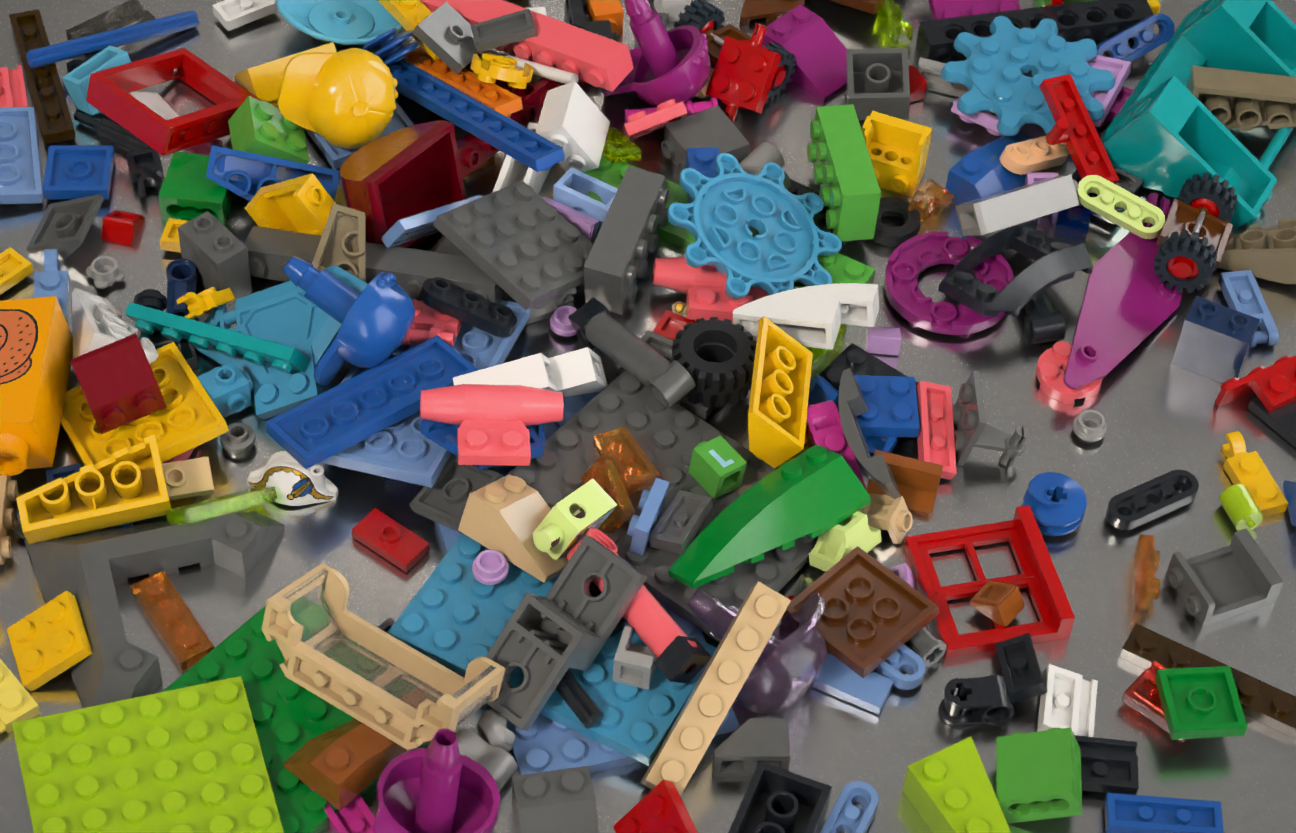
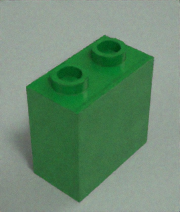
[158,151,236,227]

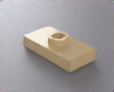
[162,456,214,500]

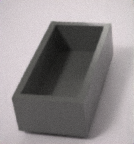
[583,166,669,315]

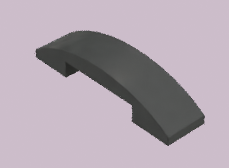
[838,368,901,499]

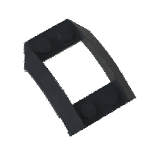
[938,219,1093,317]

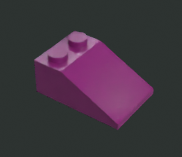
[762,4,846,103]

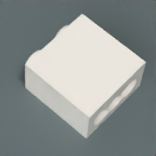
[535,81,610,172]

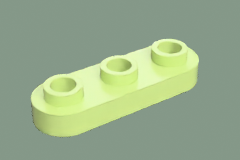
[1078,175,1165,239]

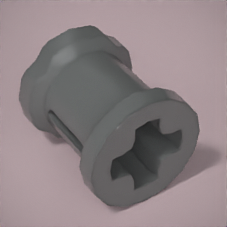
[904,624,947,667]

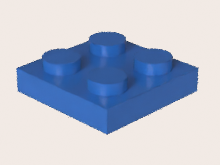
[42,145,115,199]
[854,375,920,437]

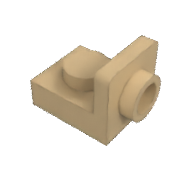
[858,494,913,544]

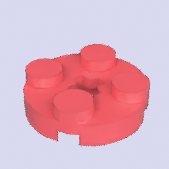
[1035,341,1103,403]

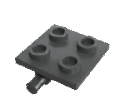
[953,370,1030,467]

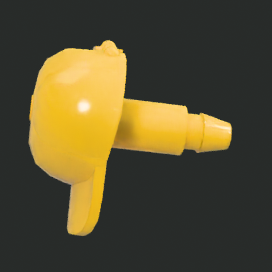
[277,48,398,150]

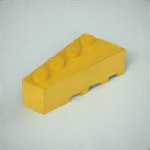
[16,434,172,544]

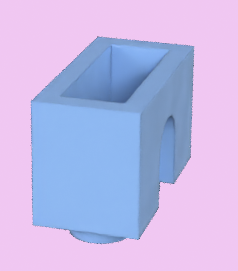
[553,167,618,234]

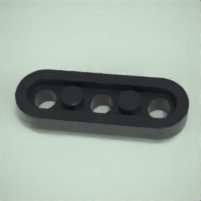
[419,277,517,337]
[1106,469,1199,530]

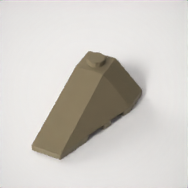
[312,203,366,282]
[1217,218,1296,284]

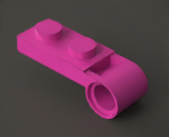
[805,400,866,489]

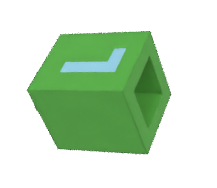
[688,435,747,499]

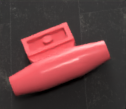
[652,257,769,323]
[420,384,564,466]

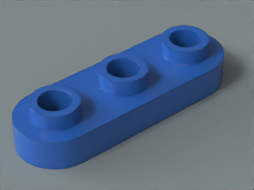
[1096,14,1175,62]

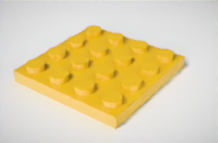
[60,342,229,466]

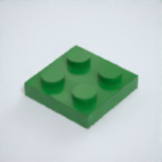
[1155,666,1248,740]

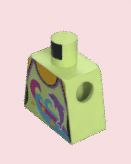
[533,479,617,561]

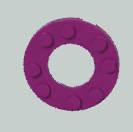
[884,232,1014,336]

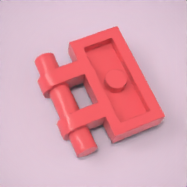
[401,299,463,346]

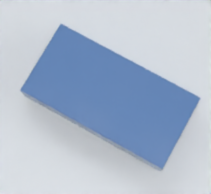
[811,653,894,715]

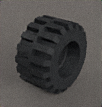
[671,317,756,408]

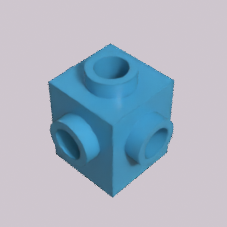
[197,361,254,418]

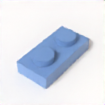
[627,478,669,556]

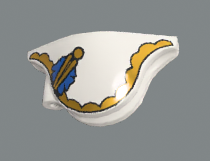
[247,451,339,506]

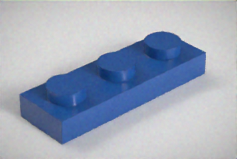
[1104,793,1224,833]

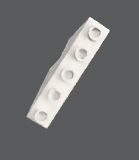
[453,347,608,397]

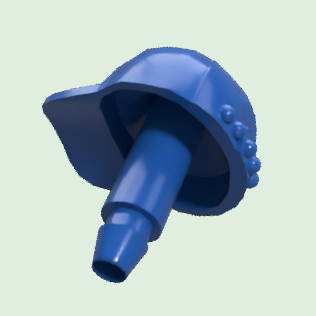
[282,256,415,387]

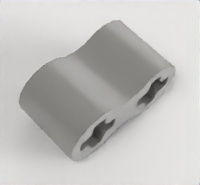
[456,728,518,791]

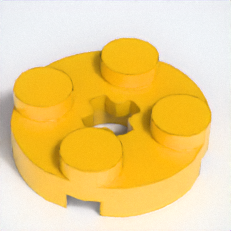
[470,53,534,89]

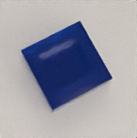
[1055,206,1091,239]

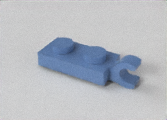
[33,249,69,324]

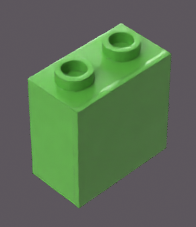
[996,727,1082,824]

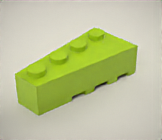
[902,736,1011,833]

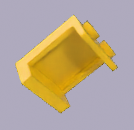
[245,173,336,236]

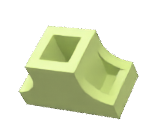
[809,511,882,572]

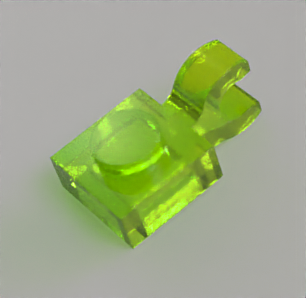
[876,0,913,44]

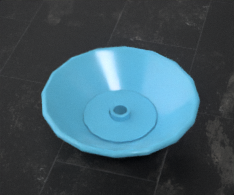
[275,0,404,47]

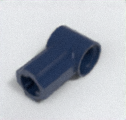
[166,258,199,320]

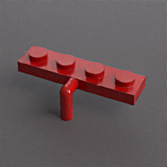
[1039,74,1119,184]

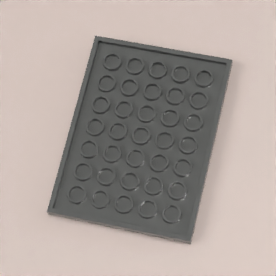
[507,370,818,643]

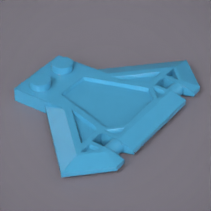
[193,265,368,420]

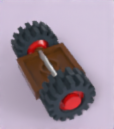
[674,0,796,102]
[1153,173,1237,293]

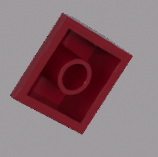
[70,333,167,434]

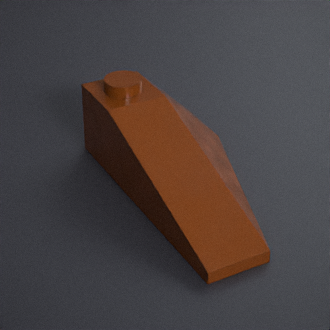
[284,689,435,811]

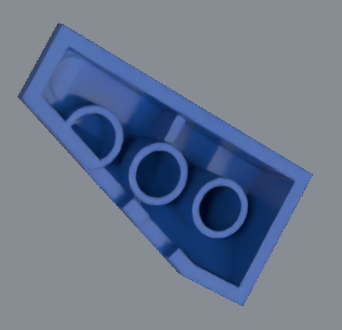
[944,131,1032,205]
[206,145,340,201]

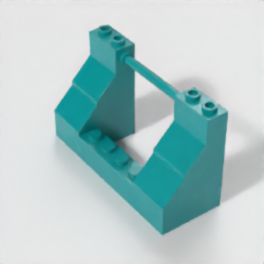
[1100,0,1296,230]

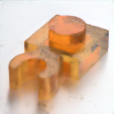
[908,178,955,221]

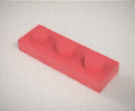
[916,381,957,480]

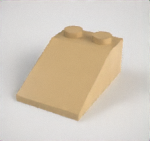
[458,474,568,583]

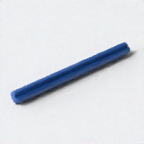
[26,10,199,68]

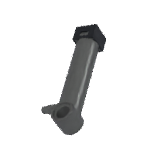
[568,297,696,408]

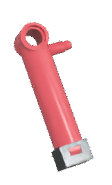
[567,527,712,684]

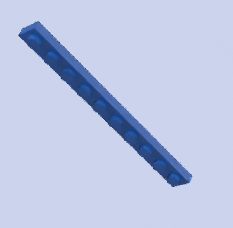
[382,59,565,172]

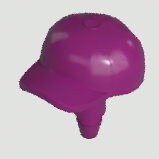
[601,0,710,106]
[373,728,500,833]

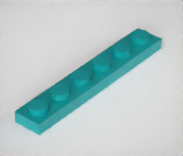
[125,302,310,373]

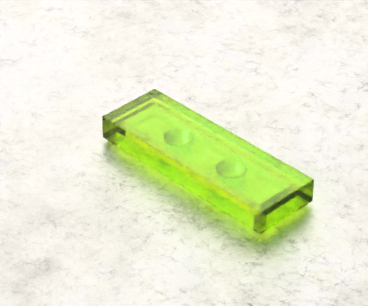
[166,486,277,524]

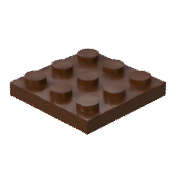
[783,546,939,679]

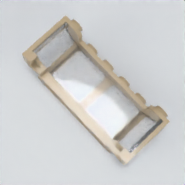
[261,563,505,750]

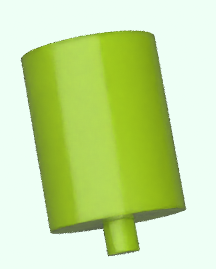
[1219,484,1263,531]

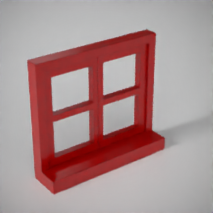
[904,505,1075,659]

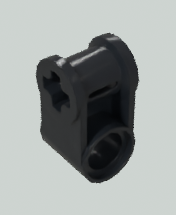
[938,675,1014,726]

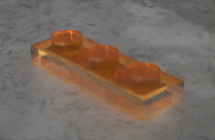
[131,570,214,671]

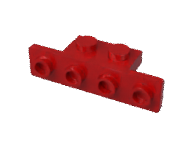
[1214,355,1296,412]

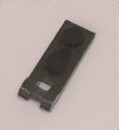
[66,0,155,41]

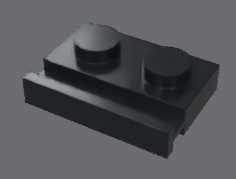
[1074,735,1139,795]

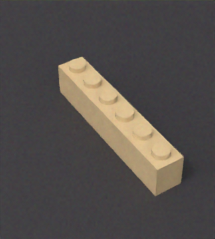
[640,581,791,796]

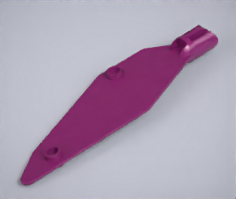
[1063,193,1182,389]

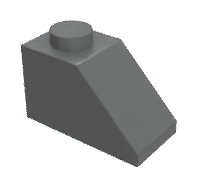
[712,716,791,777]

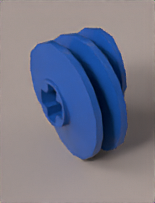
[362,28,420,65]
[1022,472,1087,536]

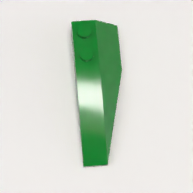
[668,444,871,589]

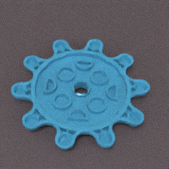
[941,16,1115,136]
[667,153,842,300]

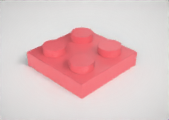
[624,99,688,141]

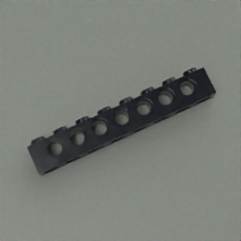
[916,0,1154,63]

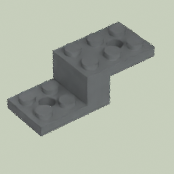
[486,535,648,731]

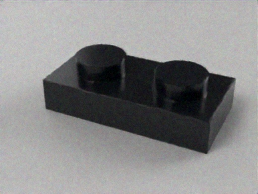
[995,633,1047,704]

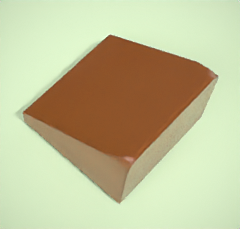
[969,580,1024,627]

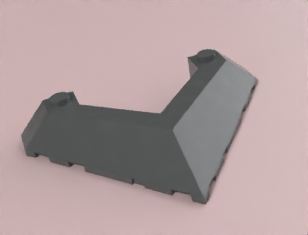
[24,511,284,708]

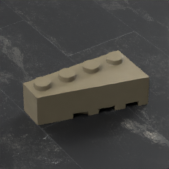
[1186,66,1296,132]

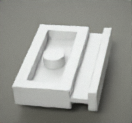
[1037,664,1098,737]

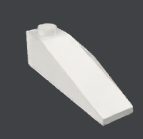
[72,288,158,364]

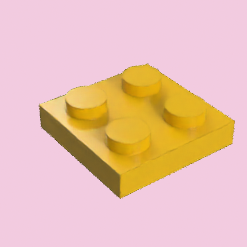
[7,590,93,692]

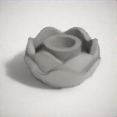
[477,709,515,752]

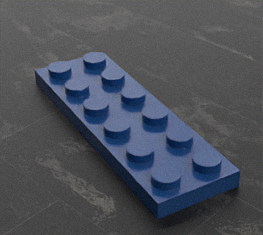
[265,335,478,469]

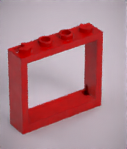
[86,48,261,156]

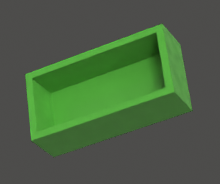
[807,104,881,242]

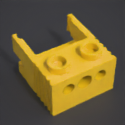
[861,111,932,197]

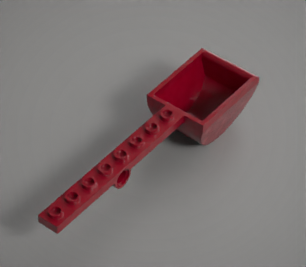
[340,77,587,249]

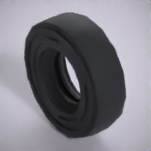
[872,197,921,247]

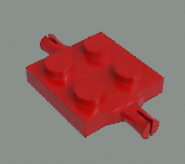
[706,23,782,124]

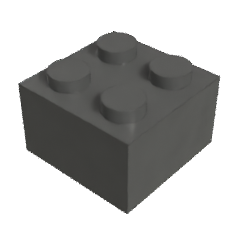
[846,48,910,120]

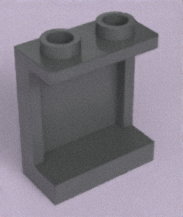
[1166,529,1284,627]

